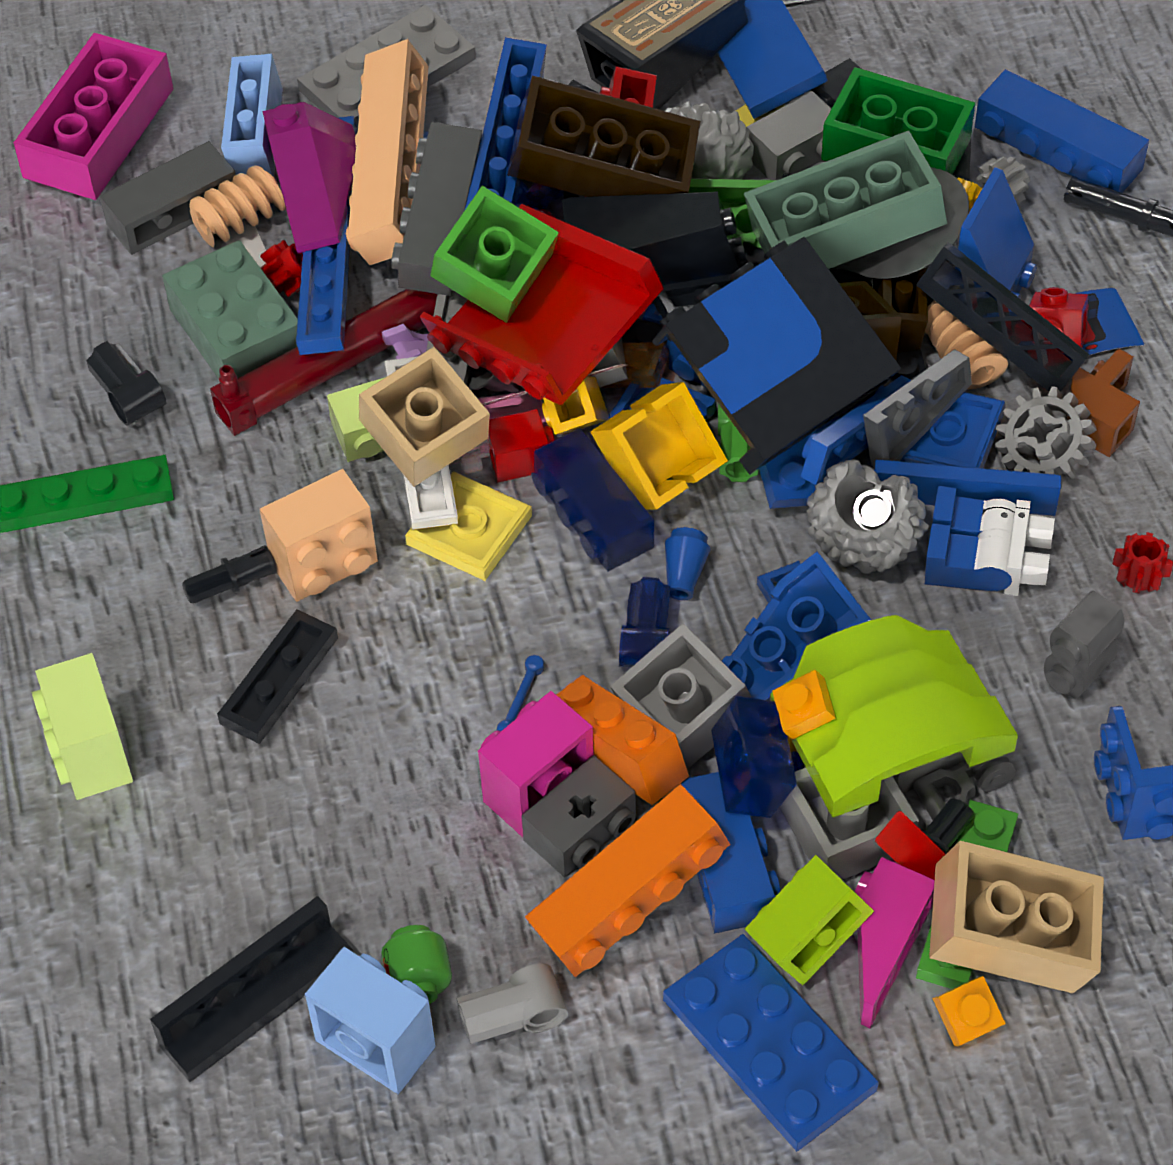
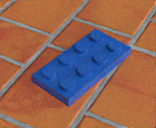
[663,934,879,1152]

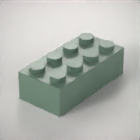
[744,130,947,269]

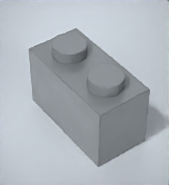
[746,91,831,180]

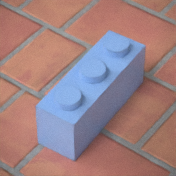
[221,54,283,177]

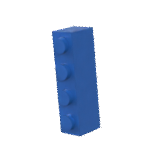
[975,69,1149,193]

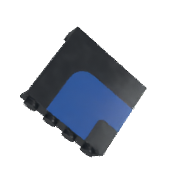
[652,237,901,475]

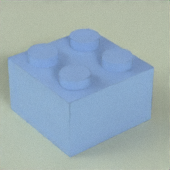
[305,947,436,1094]

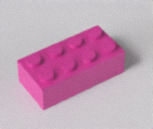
[13,32,174,200]

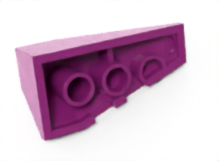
[262,101,356,254]

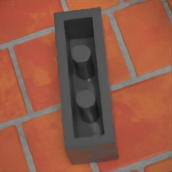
[99,141,236,255]

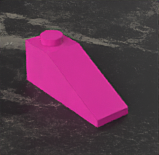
[855,857,935,1028]

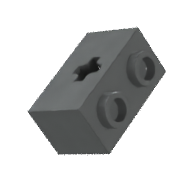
[522,755,636,878]

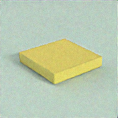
[405,471,532,581]

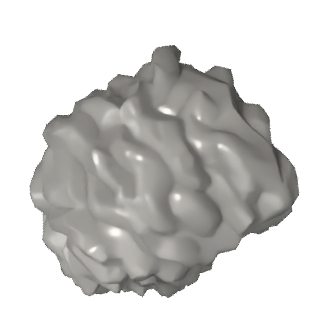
[665,101,754,180]
[806,460,929,573]

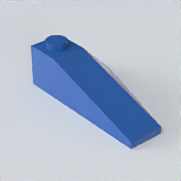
[722,552,871,740]

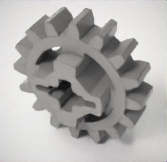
[995,387,1097,479]

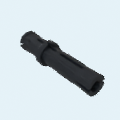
[1064,176,1173,237]

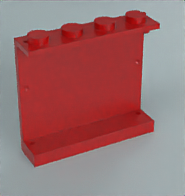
[419,204,664,406]

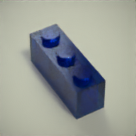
[531,428,654,572]

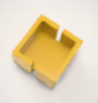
[590,382,728,510]

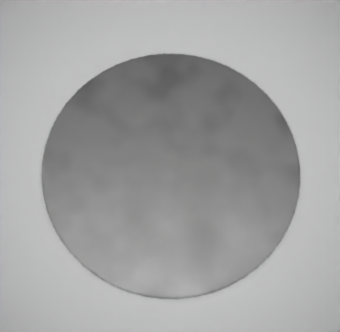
[845,167,969,279]

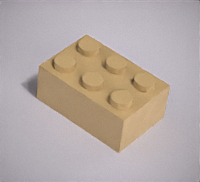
[929,841,1104,993]

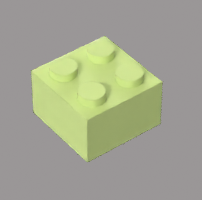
[31,653,133,800]

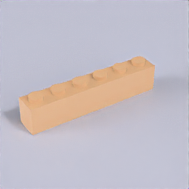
[346,39,429,265]

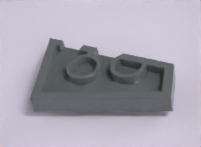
[863,349,972,468]

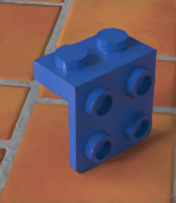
[1094,706,1173,840]

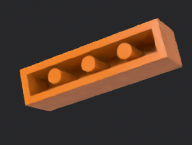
[525,784,731,978]

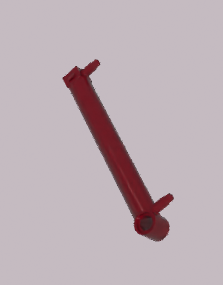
[210,209,555,436]

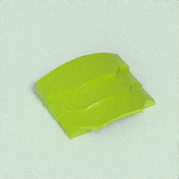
[770,615,1018,818]

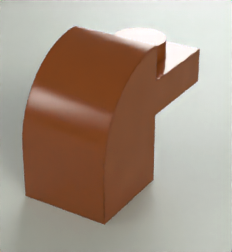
[1066,348,1140,457]

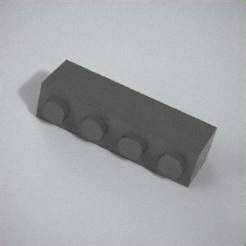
[391,122,482,296]

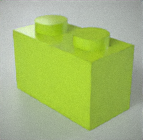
[745,855,874,986]

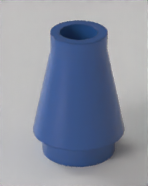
[665,527,711,600]

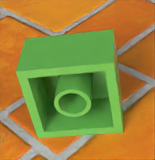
[430,186,559,323]

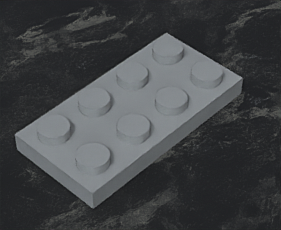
[297,5,476,129]

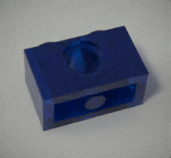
[711,696,797,818]

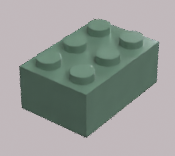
[162,240,298,379]

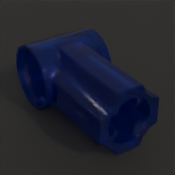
[619,577,671,668]

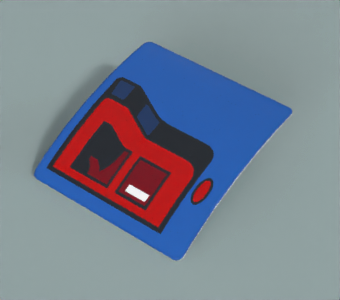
[1062,288,1144,361]

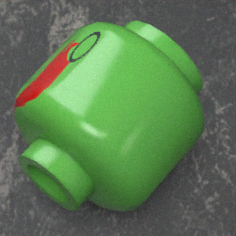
[381,925,452,1004]

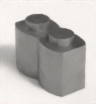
[1044,590,1125,699]

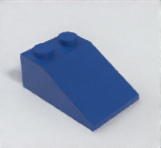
[955,167,1037,312]

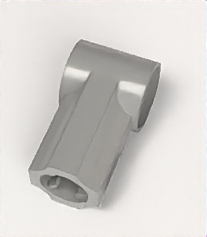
[457,963,568,1044]

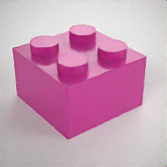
[478,691,594,837]

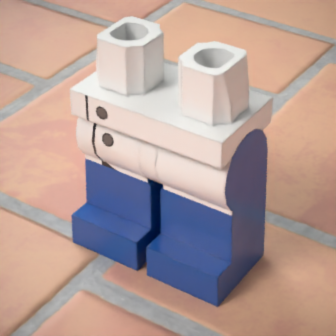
[924,486,1055,596]

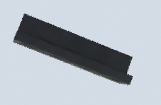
[916,242,1090,392]
[150,896,354,1082]

